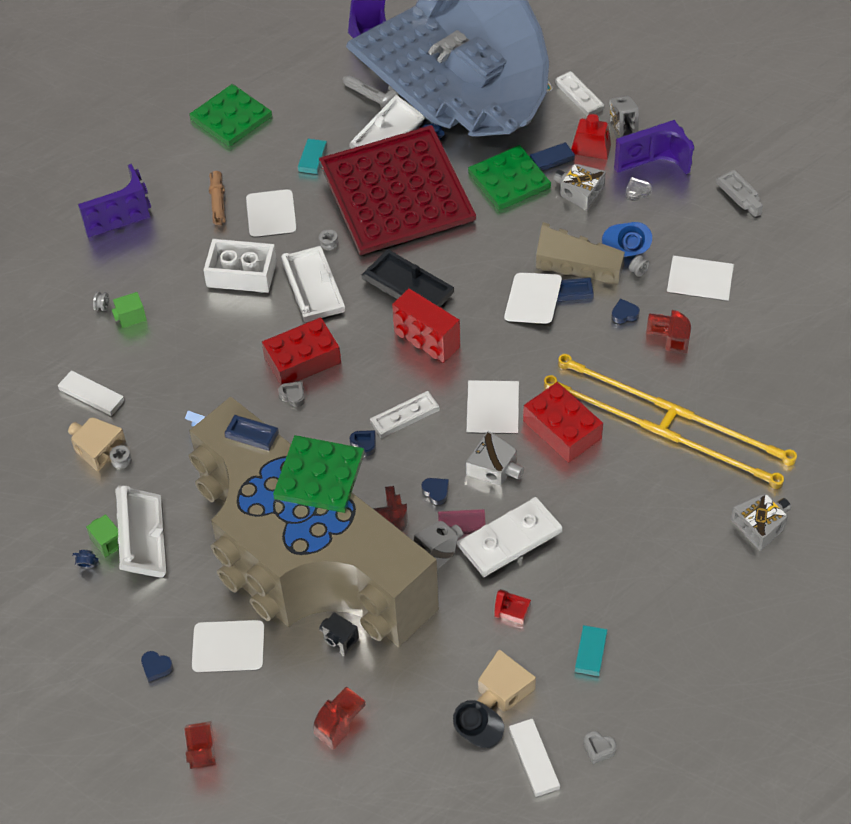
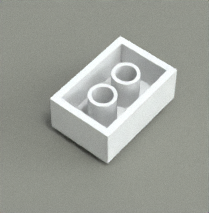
[204,239,277,293]

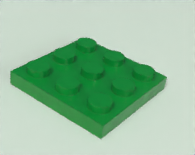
[189,84,272,147]
[468,145,551,211]
[273,435,365,513]

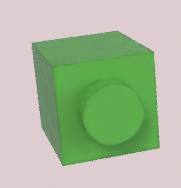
[111,292,147,328]
[86,514,119,558]

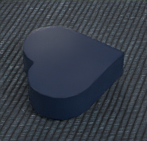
[611,298,640,324]
[349,430,376,456]
[421,478,449,505]
[141,651,173,682]

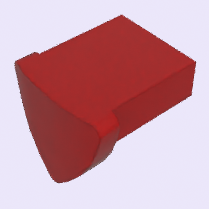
[494,589,531,624]

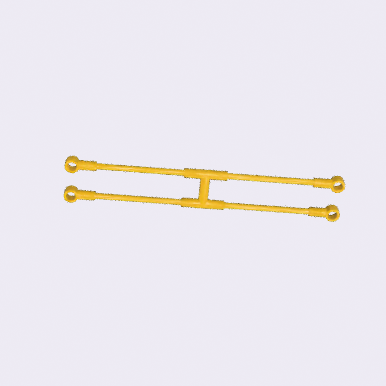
[544,354,797,489]

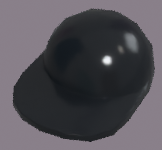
[453,700,504,748]

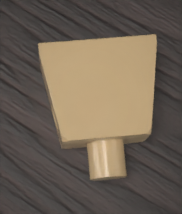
[68,418,126,471]
[477,650,536,711]

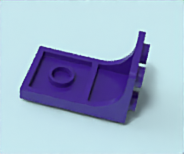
[348,0,386,38]
[614,120,695,174]
[78,164,151,238]

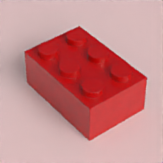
[392,289,460,363]
[262,317,341,385]
[523,382,603,463]

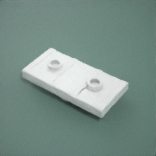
[349,95,427,148]
[281,246,345,322]
[115,486,166,578]
[457,497,562,577]

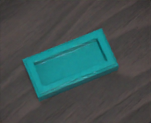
[298,139,327,174]
[575,625,608,676]

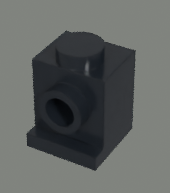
[319,612,359,656]

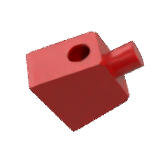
[571,114,611,160]

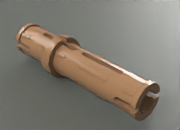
[209,171,226,225]

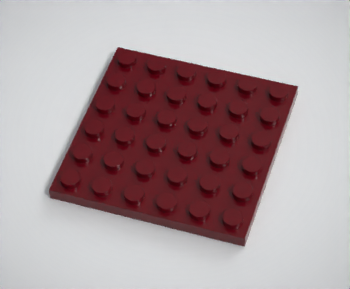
[319,125,476,255]

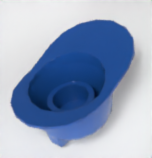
[602,222,652,257]

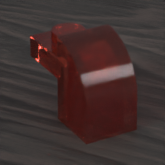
[646,310,691,353]
[373,486,408,532]
[313,686,366,750]
[184,721,216,769]

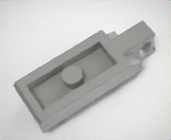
[716,170,763,217]

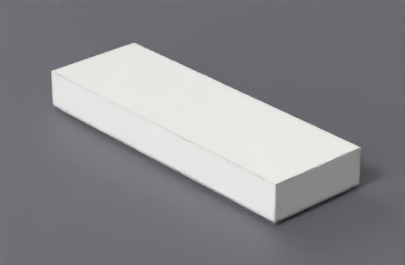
[555,71,604,116]
[58,370,125,416]
[370,391,439,439]
[509,718,560,797]

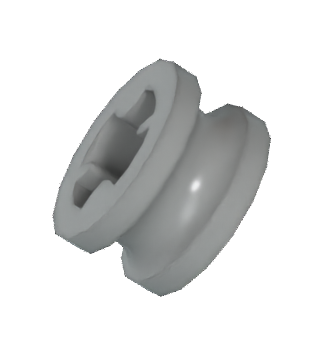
[319,230,339,250]
[629,255,650,277]
[93,291,109,312]
[109,445,132,468]

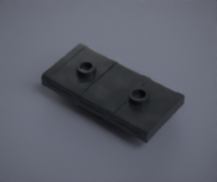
[361,249,454,307]

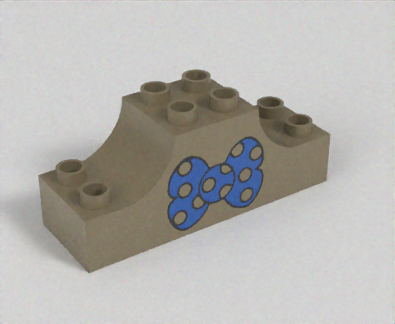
[189,397,439,647]

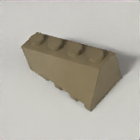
[536,222,625,284]

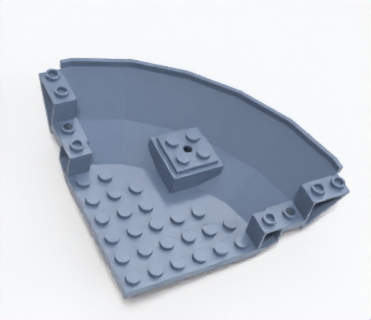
[346,0,549,137]

